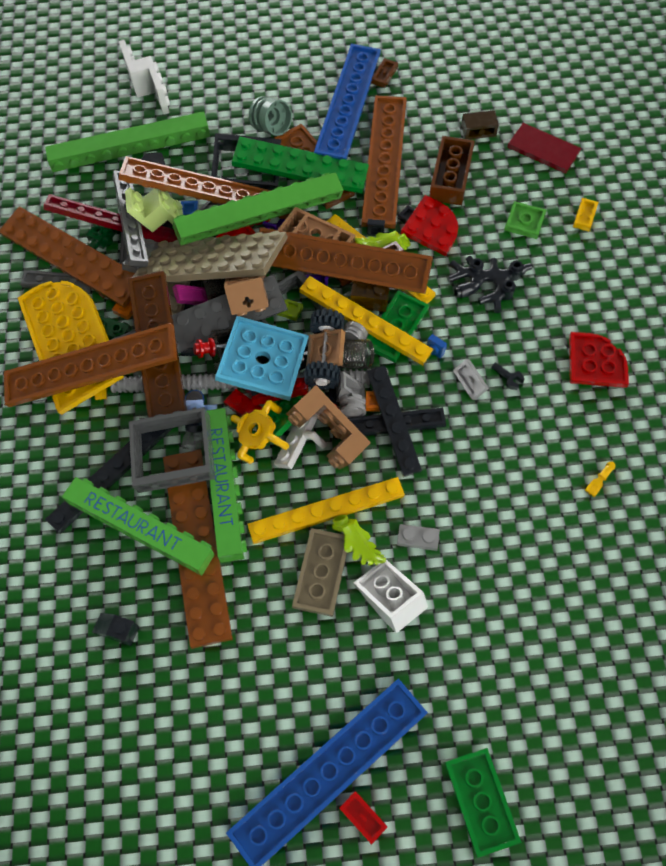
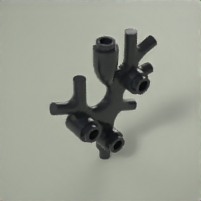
[447,256,532,313]

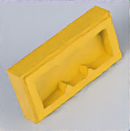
[573,198,599,232]

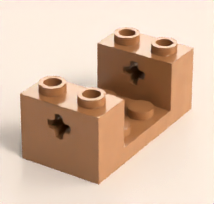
[278,207,355,243]
[224,276,269,316]
[286,385,371,470]

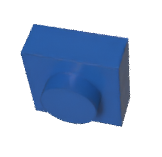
[181,201,199,215]
[427,334,447,359]

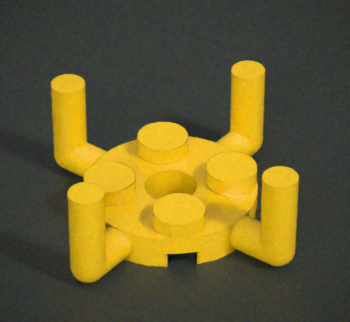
[230,400,289,464]

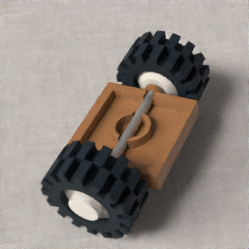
[304,309,345,390]

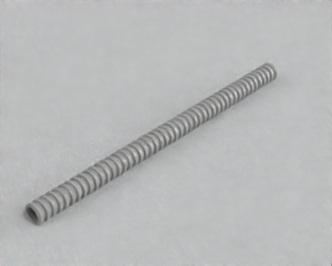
[110,368,388,393]

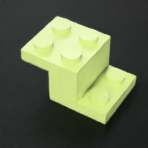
[125,188,183,232]

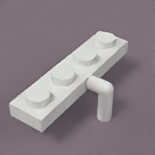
[274,413,327,469]

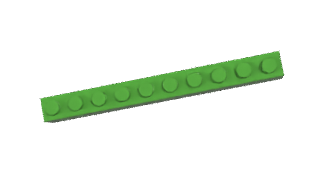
[45,111,210,172]
[173,172,344,246]

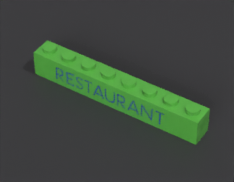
[207,408,247,563]
[62,477,215,576]

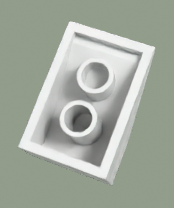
[353,560,428,633]

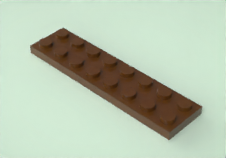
[128,271,187,418]

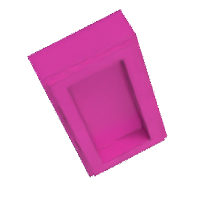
[172,284,208,305]

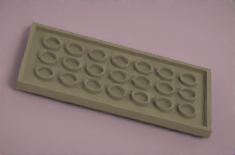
[132,231,288,282]

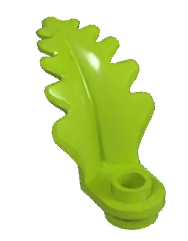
[355,230,411,250]
[332,515,386,566]

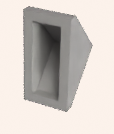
[336,371,365,402]

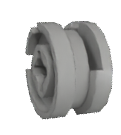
[344,321,368,349]
[339,393,366,418]

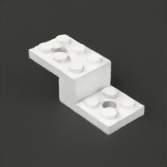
[119,40,170,114]

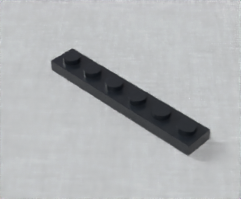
[367,365,422,478]

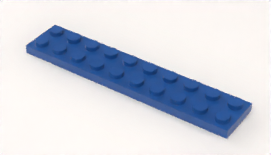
[314,43,381,160]
[226,678,428,866]

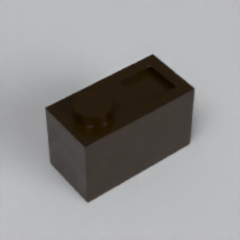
[461,110,499,140]
[351,281,389,312]

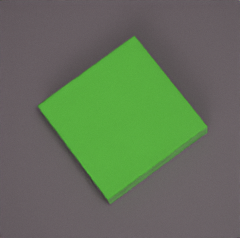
[504,201,547,239]

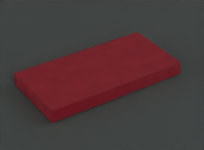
[507,123,582,174]

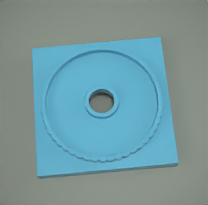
[215,316,309,401]

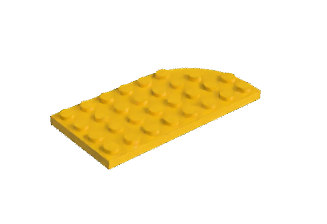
[18,281,124,415]

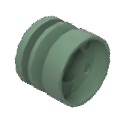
[249,96,292,136]

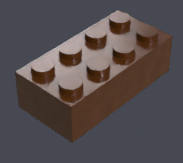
[429,136,475,206]

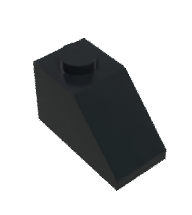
[92,613,140,646]

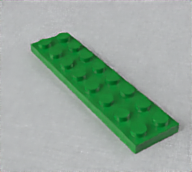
[232,136,369,194]

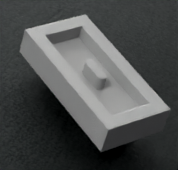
[453,359,489,400]
[397,524,440,551]

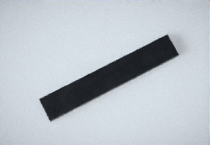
[332,407,446,440]

